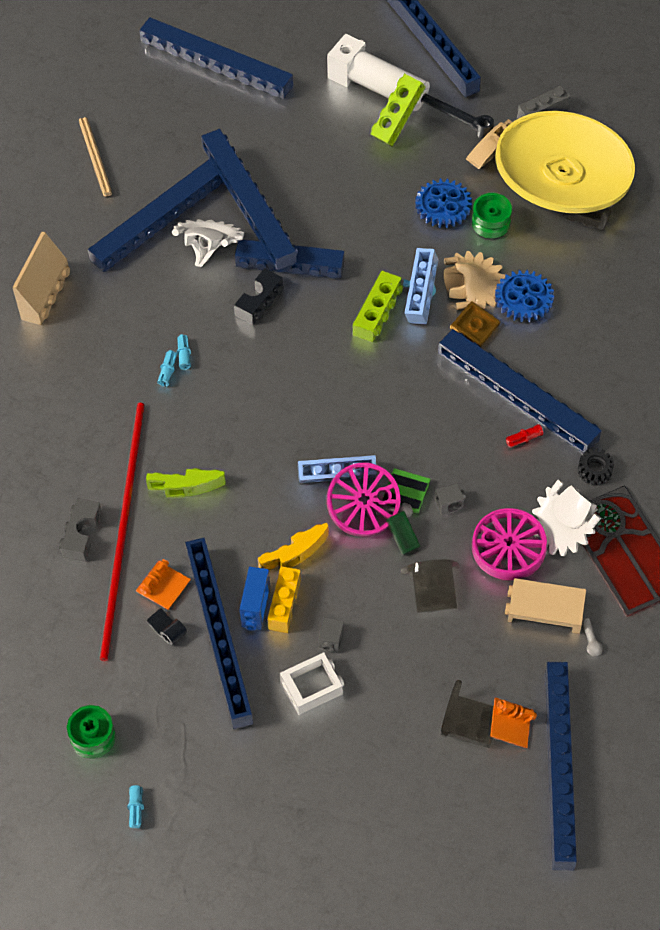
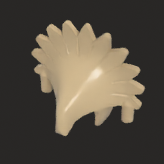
[443,251,505,310]

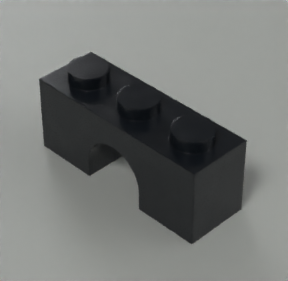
[234,268,284,325]

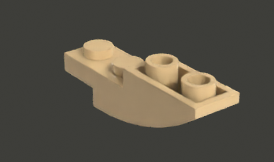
[466,119,512,169]

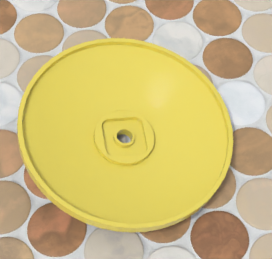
[495,111,635,213]

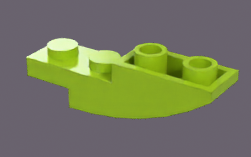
[146,468,226,498]

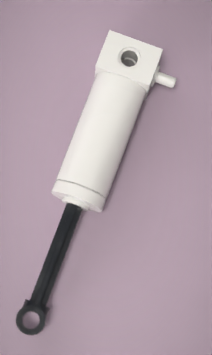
[327,34,494,139]

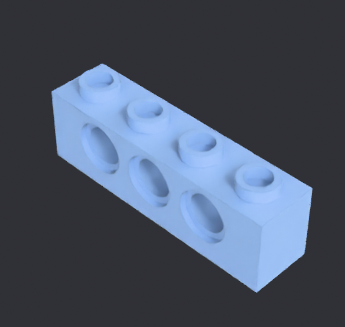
[405,248,439,324]
[297,455,377,483]

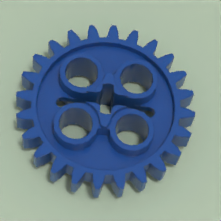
[415,178,472,228]
[495,270,554,322]

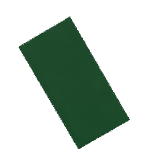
[386,511,420,555]

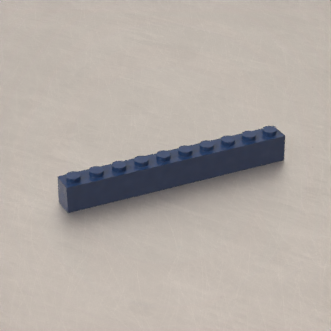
[387,0,481,98]
[139,17,293,99]
[201,129,298,270]
[87,159,223,272]
[438,329,602,453]
[185,537,253,729]
[545,662,577,871]

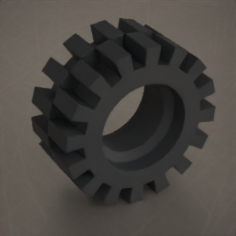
[578,448,614,486]

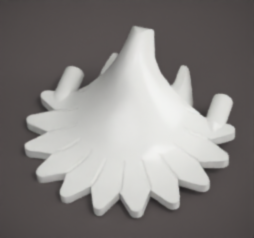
[172,219,244,267]
[532,479,601,556]

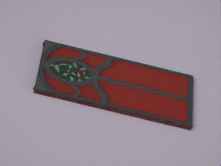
[582,485,660,617]

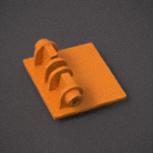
[136,559,191,610]
[490,697,537,748]

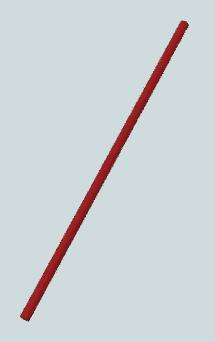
[100,403,145,661]

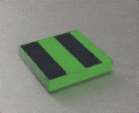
[382,468,430,514]

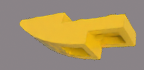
[258,523,329,570]

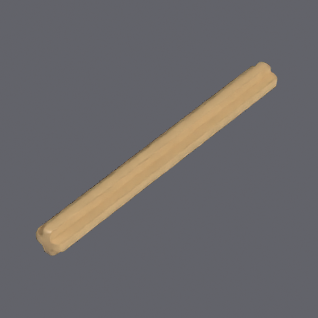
[79,117,112,197]

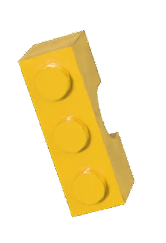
[267,566,301,633]

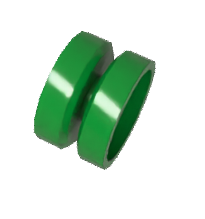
[472,193,512,239]
[66,705,116,759]

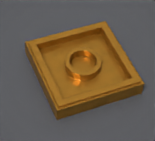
[450,301,501,348]

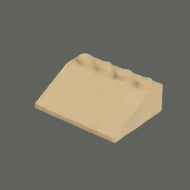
[12,232,70,325]

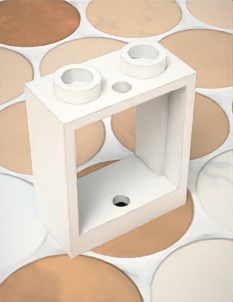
[280,653,344,715]

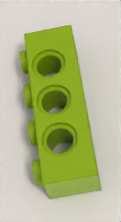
[371,73,426,147]
[353,271,403,342]

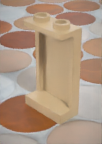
[505,578,586,634]

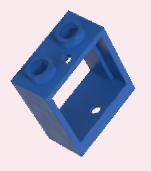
[240,566,270,631]

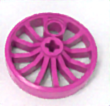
[326,463,401,537]
[472,508,547,580]

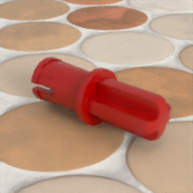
[506,424,544,448]

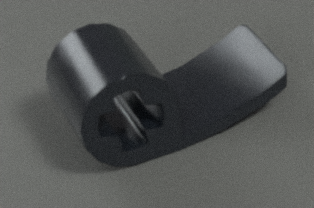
[147,608,187,646]

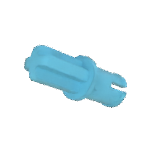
[177,334,191,370]
[157,350,177,386]
[127,785,144,828]

